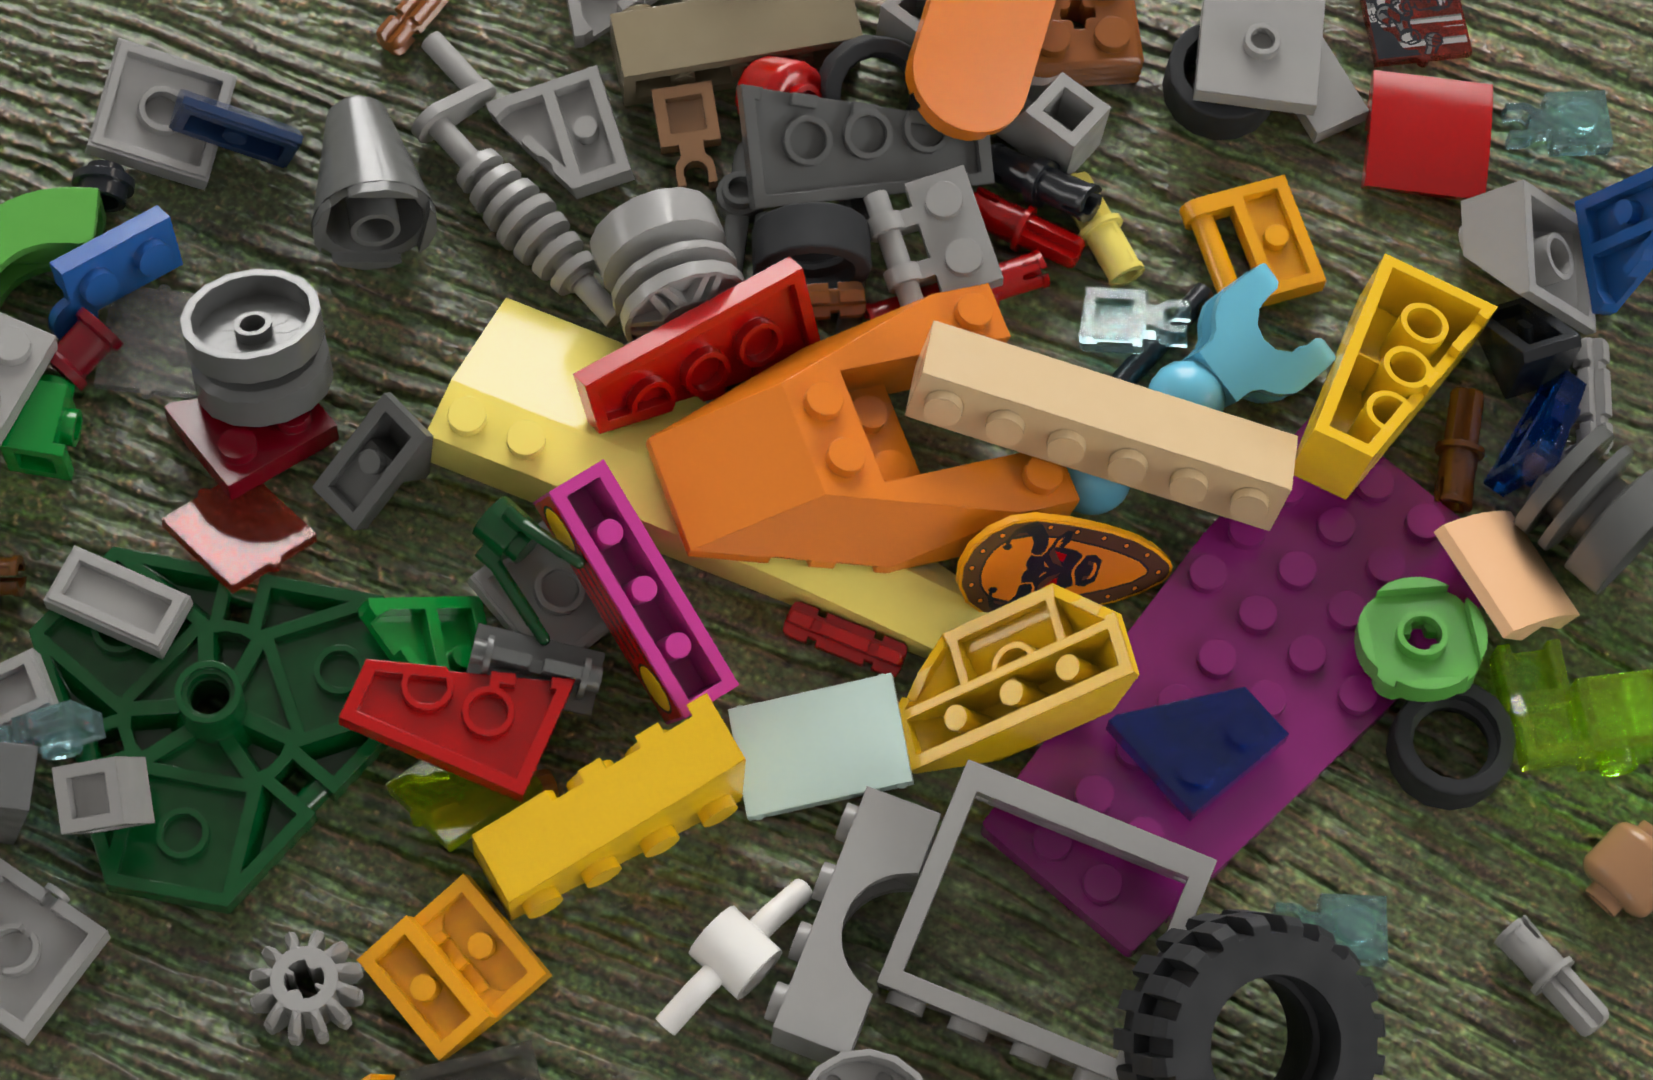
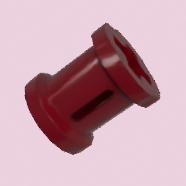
[49,307,124,391]

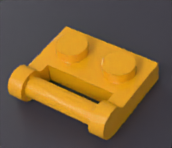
[1179,174,1327,308]

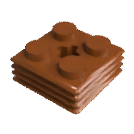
[1033,0,1144,87]

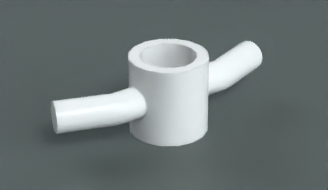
[655,879,813,1036]

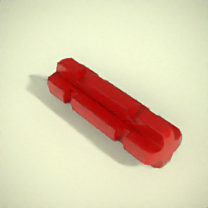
[783,601,908,678]

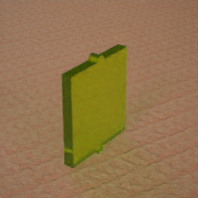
[386,760,543,852]

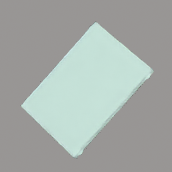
[728,673,914,821]

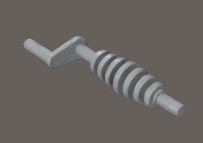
[411,31,620,328]

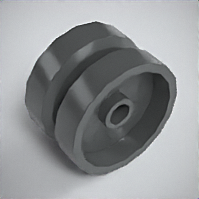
[180,269,334,427]

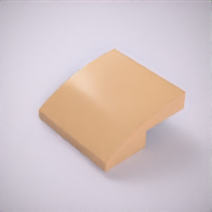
[1434,511,1580,641]

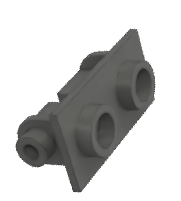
[466,623,605,717]

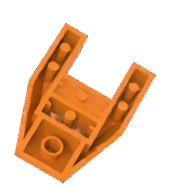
[646,283,1080,573]

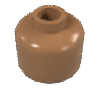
[1583,820,1653,918]

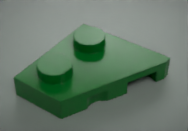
[358,596,487,672]

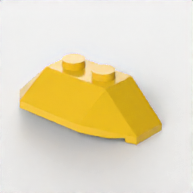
[899,583,1140,774]

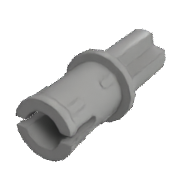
[1494,915,1609,1037]

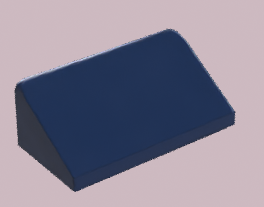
[169,89,304,168]

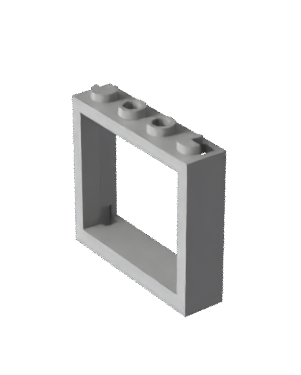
[877,759,1217,1080]

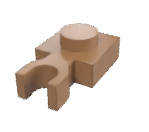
[651,80,721,189]

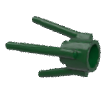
[472,496,586,646]

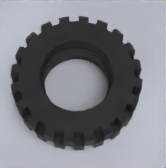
[1113,909,1386,1080]

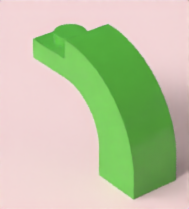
[0,187,107,308]

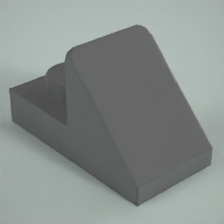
[312,392,433,531]

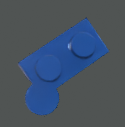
[48,205,183,340]

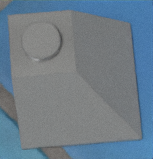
[1458,179,1596,335]

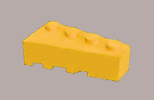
[1294,253,1498,500]
[471,693,746,921]

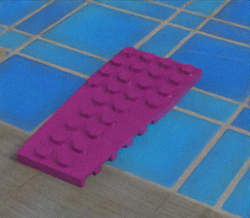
[980,418,1482,957]

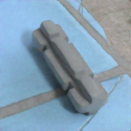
[1573,337,1613,456]

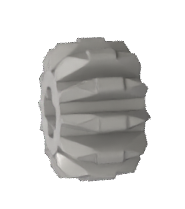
[249,930,364,1046]

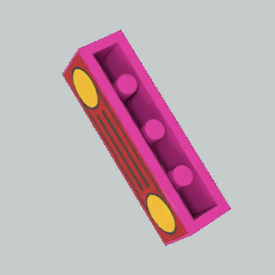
[533,459,739,725]

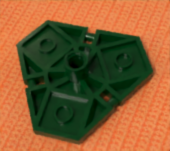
[29,546,390,914]

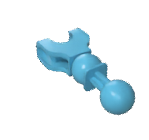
[1067,263,1336,515]

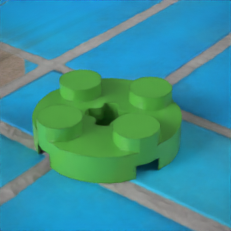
[1354,577,1488,702]

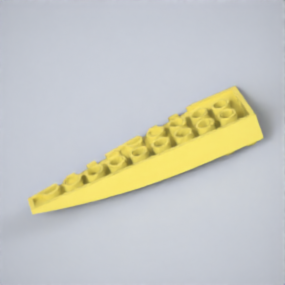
[427,297,987,659]

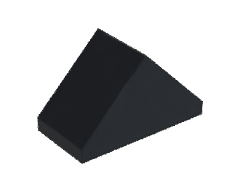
[1478,297,1582,400]

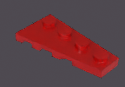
[573,256,821,434]

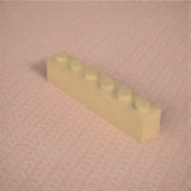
[904,320,1298,531]

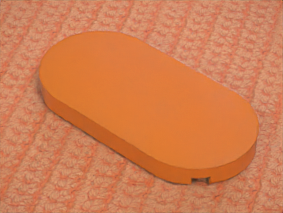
[905,0,1056,141]

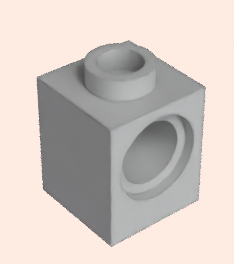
[52,756,155,835]

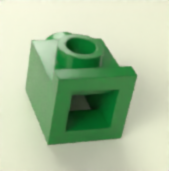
[0,375,83,481]

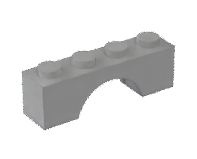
[876,0,1111,174]
[764,786,941,1063]

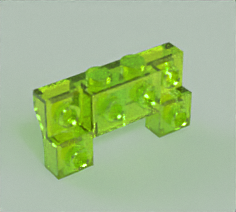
[1489,639,1653,777]

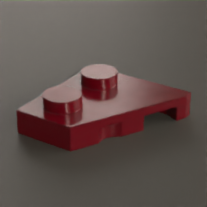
[164,398,339,501]

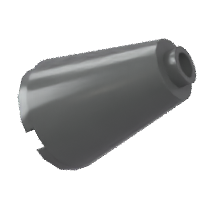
[311,95,437,270]

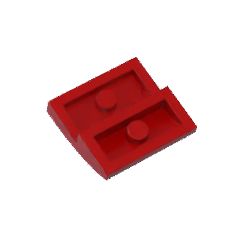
[1361,70,1493,200]

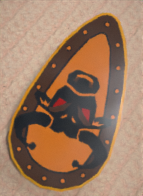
[956,512,1173,613]

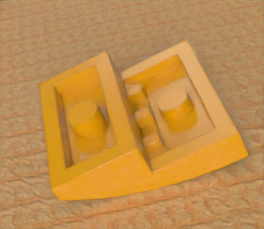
[356,873,553,1062]

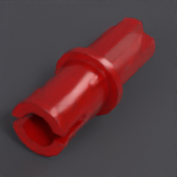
[974,186,1085,268]

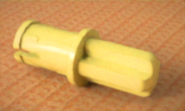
[1070,171,1145,289]

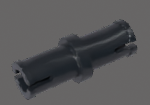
[991,142,1103,223]

